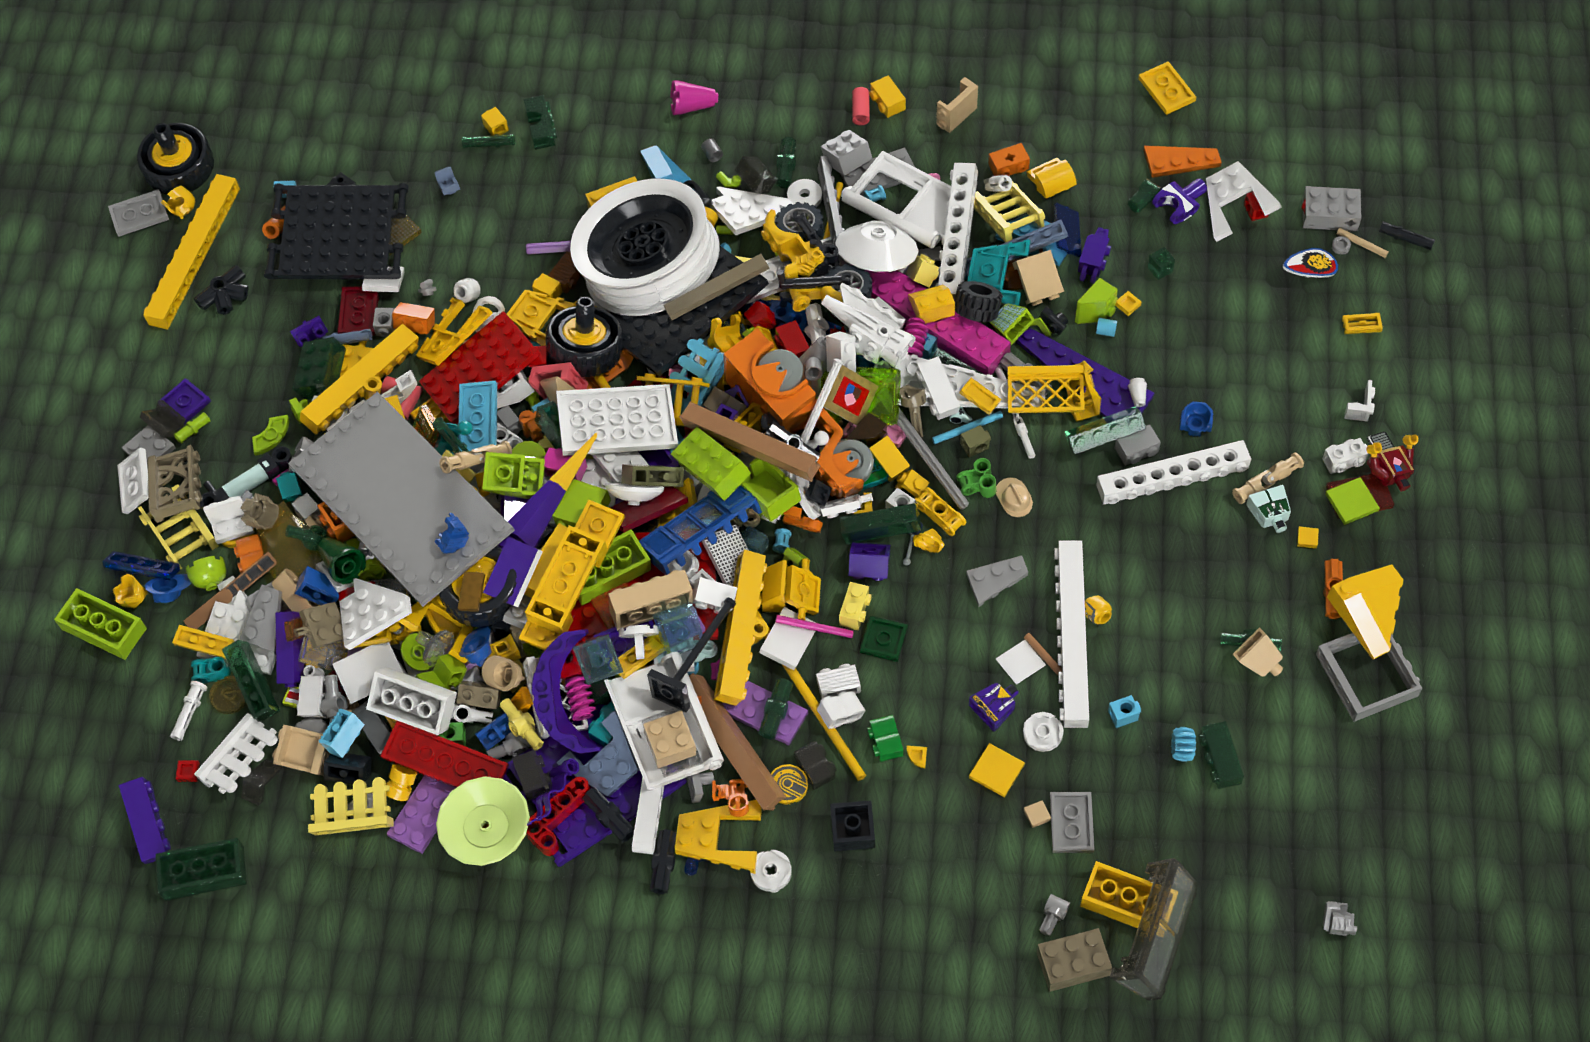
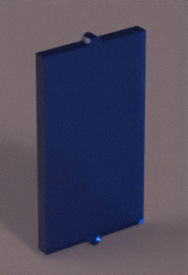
[1054,203,1082,257]

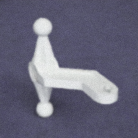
[778,431,829,520]

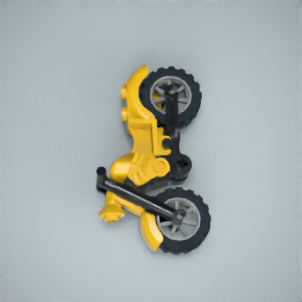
[761,202,872,312]

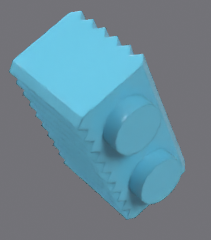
[319,709,365,758]

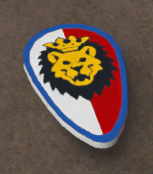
[1283,248,1338,278]

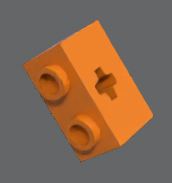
[988,143,1030,176]

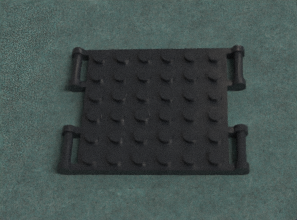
[264,183,409,279]

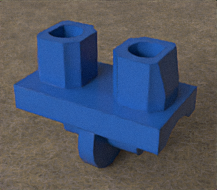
[475,713,511,751]

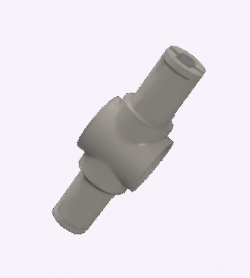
[320,675,348,723]
[487,728,539,759]

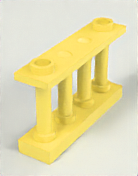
[974,181,1045,243]
[138,484,219,570]

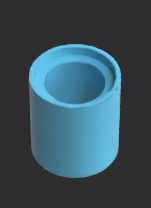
[1096,318,1117,337]

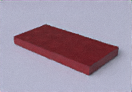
[609,486,688,533]

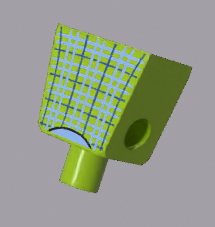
[990,303,1035,345]

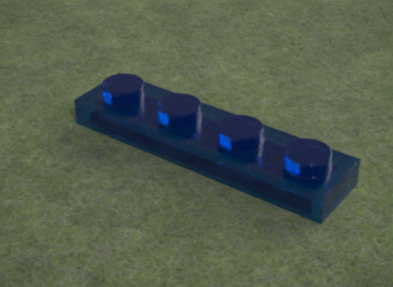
[103,551,180,580]

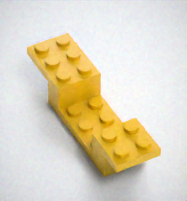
[519,500,625,651]

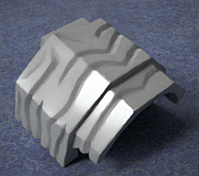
[1322,901,1357,936]

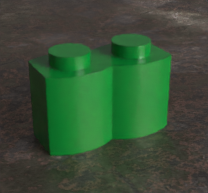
[867,715,904,762]

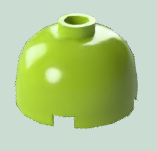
[186,556,226,591]

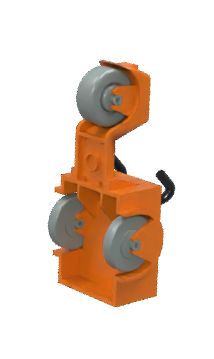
[723,328,874,499]

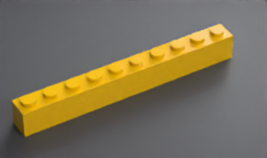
[144,174,240,330]

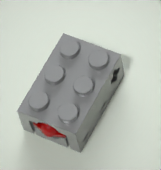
[1301,186,1361,231]

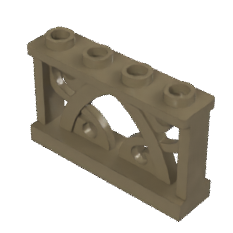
[148,445,202,523]

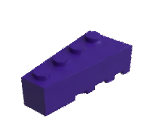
[119,777,171,864]

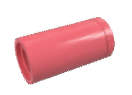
[852,87,870,125]

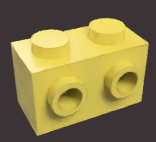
[905,254,939,288]
[839,582,872,630]

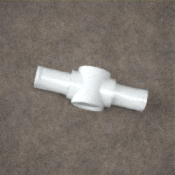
[451,704,493,724]

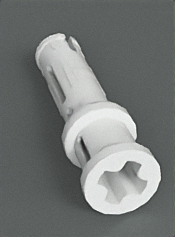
[170,681,208,741]

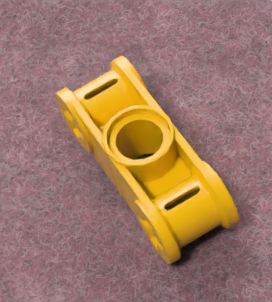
[914,487,967,536]

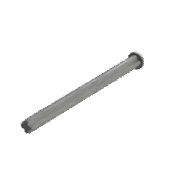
[875,388,969,510]

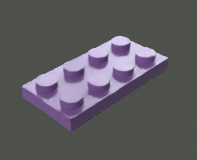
[722,681,808,746]
[387,775,455,854]

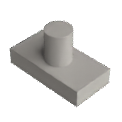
[684,757,714,803]

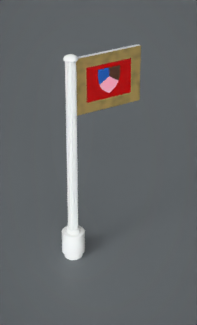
[761,359,879,524]

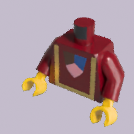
[1366,435,1418,492]

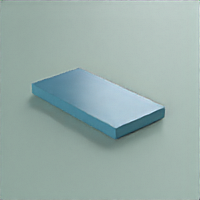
[458,380,497,453]

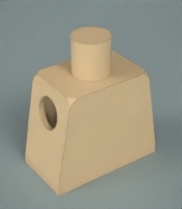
[1233,627,1283,677]

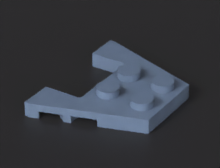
[557,710,640,797]

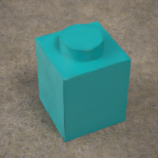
[276,471,303,503]

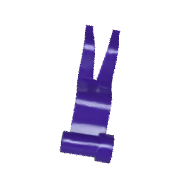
[527,758,579,826]

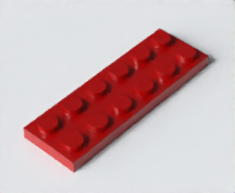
[380,721,509,788]

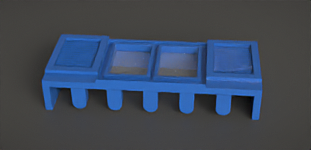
[639,485,762,575]

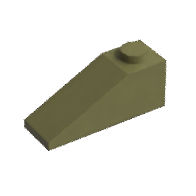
[621,464,684,487]

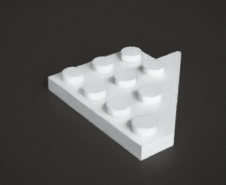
[710,187,793,235]
[339,578,412,650]
[196,590,276,675]

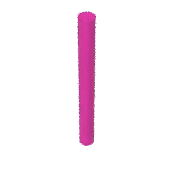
[775,615,853,638]

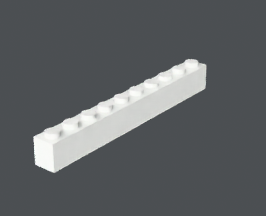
[1054,541,1089,728]

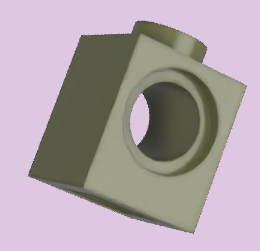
[960,425,991,458]

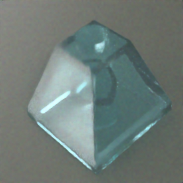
[572,634,624,685]

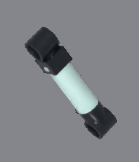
[200,446,292,515]

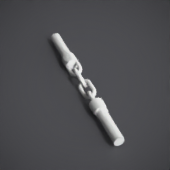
[995,365,1035,459]

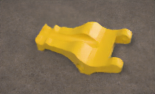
[707,314,743,385]

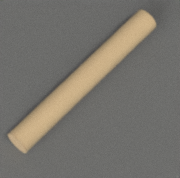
[1336,228,1389,258]

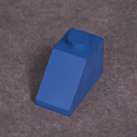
[295,566,339,605]

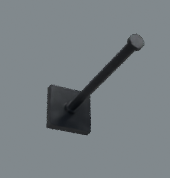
[647,597,736,713]

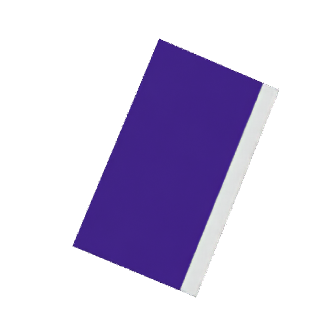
[483,537,543,607]

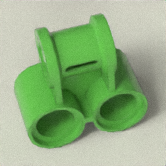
[956,458,997,498]

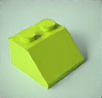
[1075,278,1118,324]

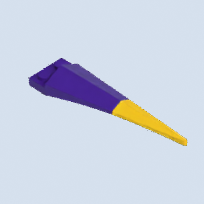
[497,433,597,549]

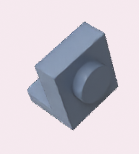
[434,167,460,195]

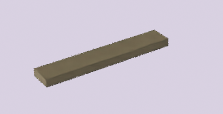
[663,254,770,320]

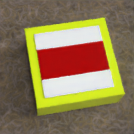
[282,687,299,709]

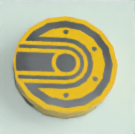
[771,764,808,805]

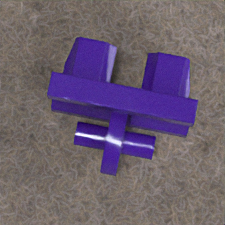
[290,316,329,347]

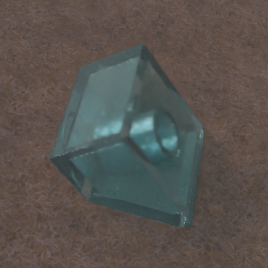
[653,602,703,655]

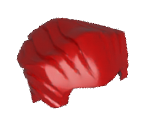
[744,301,776,330]

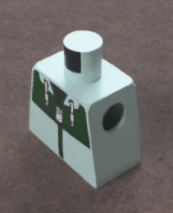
[1246,485,1291,533]

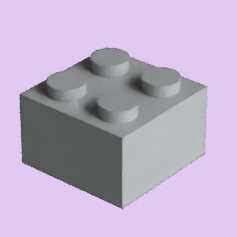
[821,130,873,176]

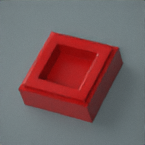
[175,760,200,782]

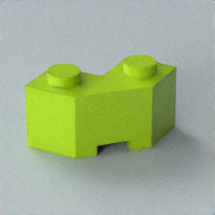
[415,654,467,689]

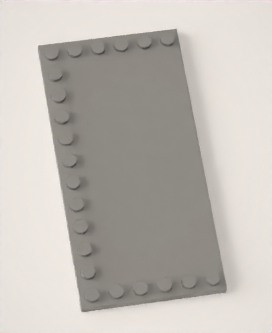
[288,392,515,607]

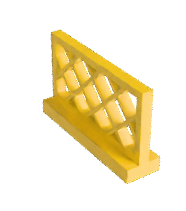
[1008,365,1084,413]

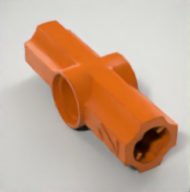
[1323,559,1343,619]

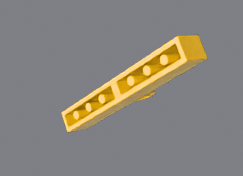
[300,324,419,435]
[714,549,768,706]

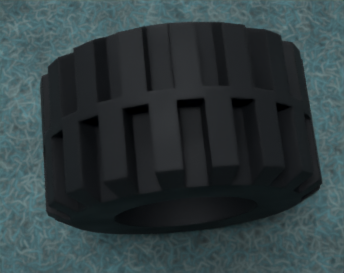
[954,281,1003,322]

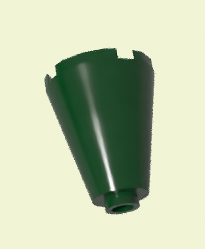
[318,537,366,585]

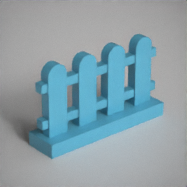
[670,338,724,414]

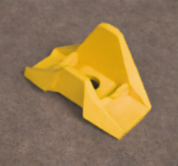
[1061,360,1101,422]

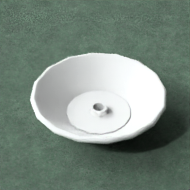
[835,221,919,272]

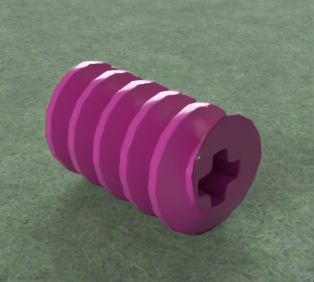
[905,317,929,358]
[565,676,596,721]

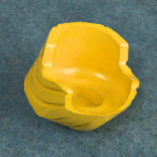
[113,574,148,608]

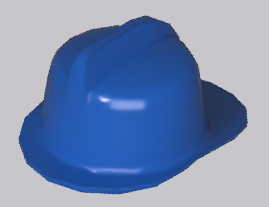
[145,574,192,603]
[459,627,492,667]

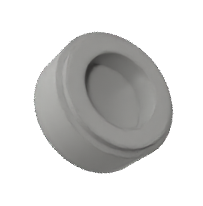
[1332,236,1351,255]

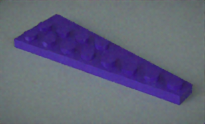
[1016,327,1154,435]

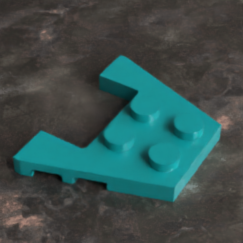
[967,239,1031,306]

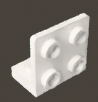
[203,496,254,544]

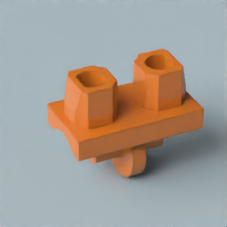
[519,410,544,442]

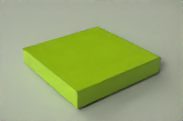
[1325,477,1380,525]

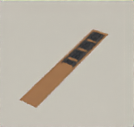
[184,552,278,629]

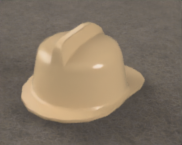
[996,478,1033,517]
[482,655,525,691]

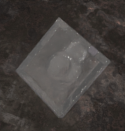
[298,635,348,671]

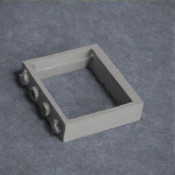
[1316,633,1422,722]

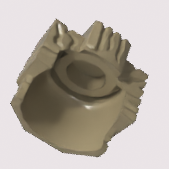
[241,493,279,530]

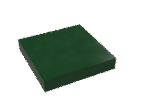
[860,616,908,662]

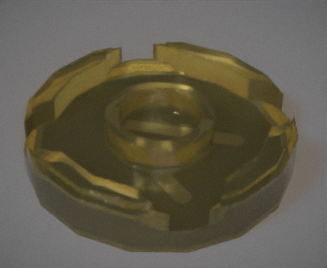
[209,676,250,714]

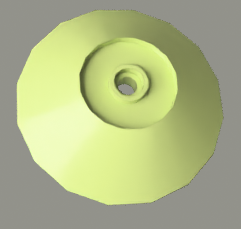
[436,777,530,866]

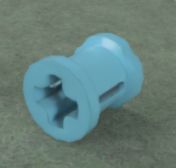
[864,185,886,202]
[772,528,792,553]

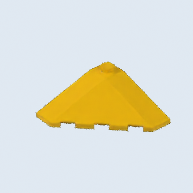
[1327,564,1404,660]

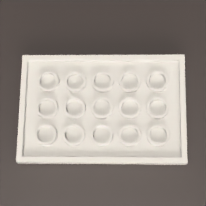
[556,384,678,456]

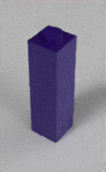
[275,611,304,687]

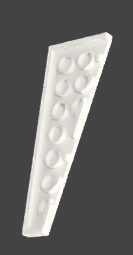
[895,354,1045,408]

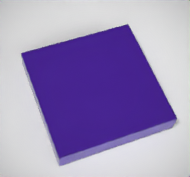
[158,378,211,425]

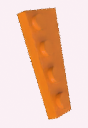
[1143,146,1222,178]

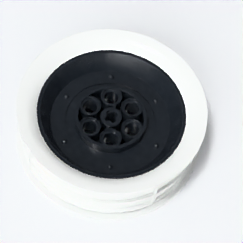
[570,179,720,316]

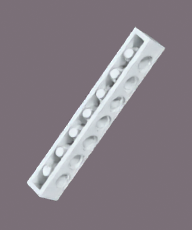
[935,163,978,299]
[1096,440,1251,505]

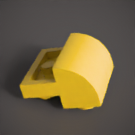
[1027,158,1077,198]

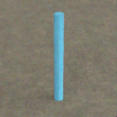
[932,411,1003,444]

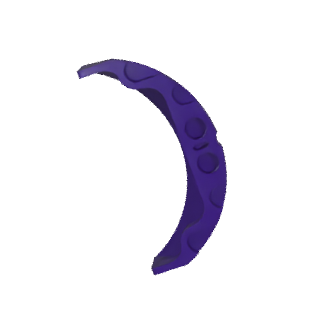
[532,629,603,753]

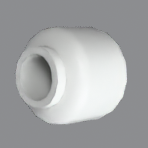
[453,278,481,303]

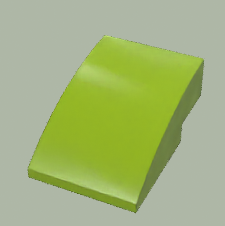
[482,452,545,499]

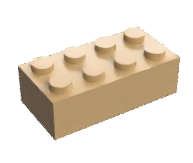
[608,569,693,631]

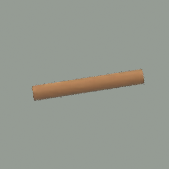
[1024,633,1062,675]

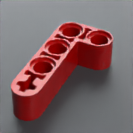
[526,777,590,856]

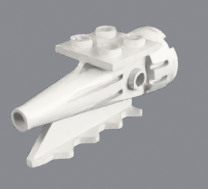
[821,283,916,368]

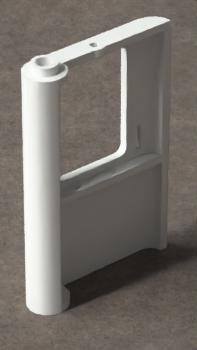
[841,151,964,248]

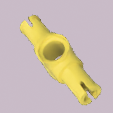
[500,698,544,751]

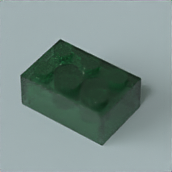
[292,337,346,400]

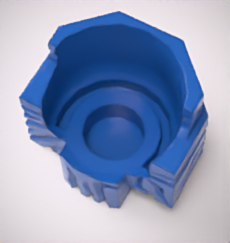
[1180,402,1213,437]
[434,513,469,554]

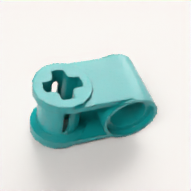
[191,657,231,684]

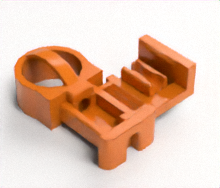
[782,506,823,533]
[712,779,749,817]

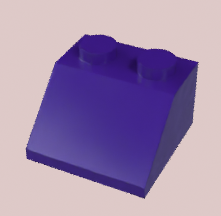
[848,542,891,581]

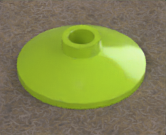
[401,633,438,671]

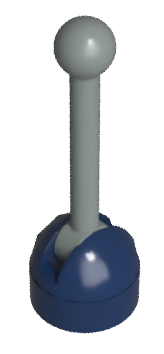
[903,520,923,566]

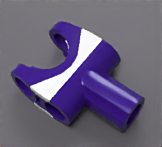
[1152,179,1207,224]

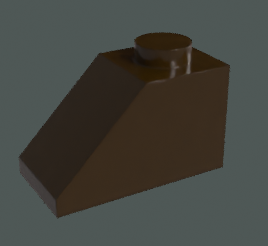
[846,412,888,447]

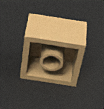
[643,710,696,768]

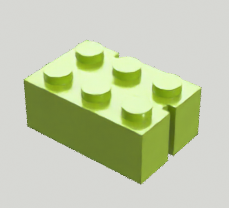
[741,458,801,522]

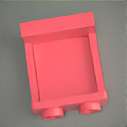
[528,362,588,401]

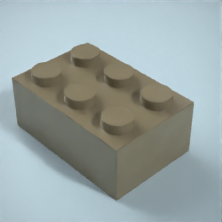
[1037,928,1112,992]

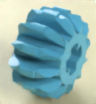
[1171,727,1196,762]

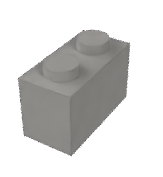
[1115,425,1161,466]

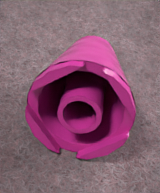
[670,80,718,115]

